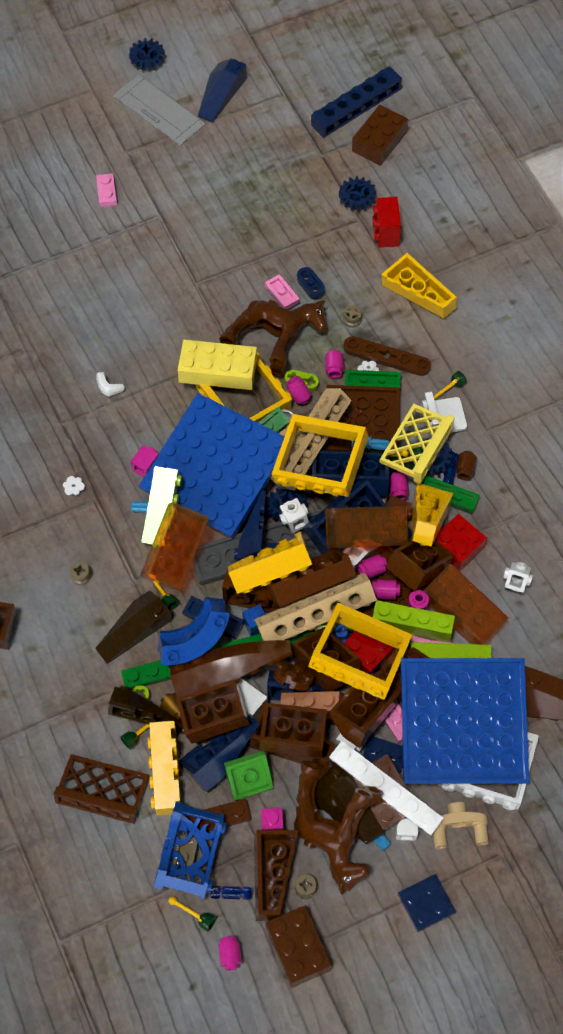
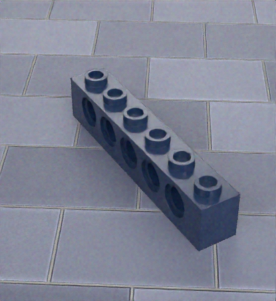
[311,66,402,138]

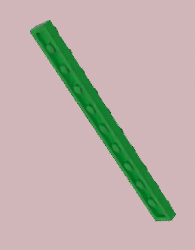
[121,629,315,690]

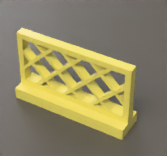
[379,403,455,484]

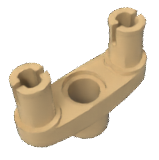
[433,802,489,849]

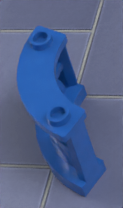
[157,597,230,665]
[153,801,227,900]

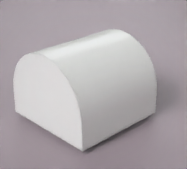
[396,819,418,841]

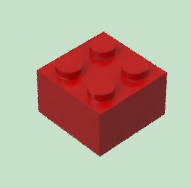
[372,197,401,248]
[435,513,487,572]
[344,631,396,674]

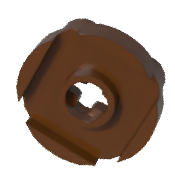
[273,661,315,691]

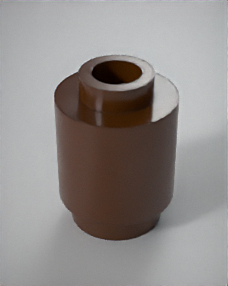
[455,451,477,480]

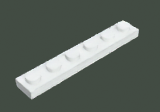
[329,741,444,836]

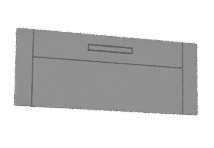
[113,75,205,145]

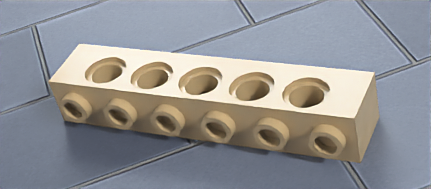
[270,388,352,490]
[254,573,377,641]

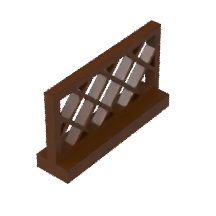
[54,754,149,824]

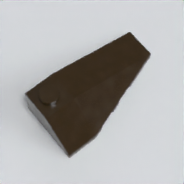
[95,590,172,664]
[108,686,185,734]
[316,762,384,844]

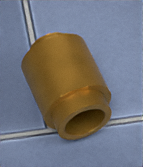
[160,693,182,722]

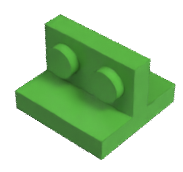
[224,751,274,801]

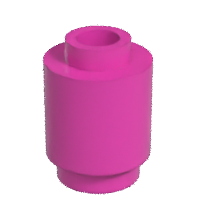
[325,350,344,379]
[286,376,312,404]
[389,472,409,500]
[357,554,387,579]
[372,579,400,600]
[408,590,429,610]
[218,936,242,971]

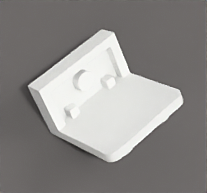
[421,392,467,433]

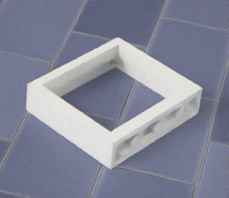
[438,732,539,810]

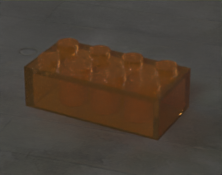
[140,502,209,590]
[325,506,408,548]
[424,563,509,645]

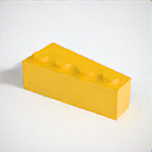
[381,253,457,319]
[412,483,453,546]
[228,531,312,594]
[148,721,181,815]

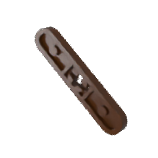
[343,336,431,376]

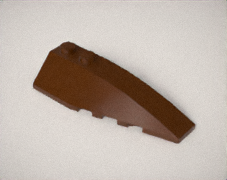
[169,640,293,698]
[330,647,430,748]
[525,666,563,721]

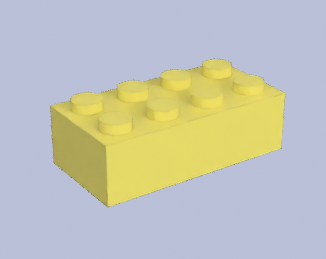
[177,340,257,390]

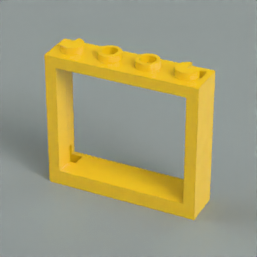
[196,352,292,423]
[272,414,369,497]
[308,603,412,700]

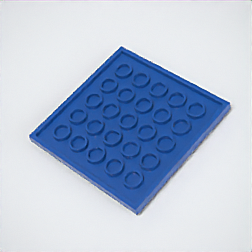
[138,393,285,539]
[400,658,530,784]

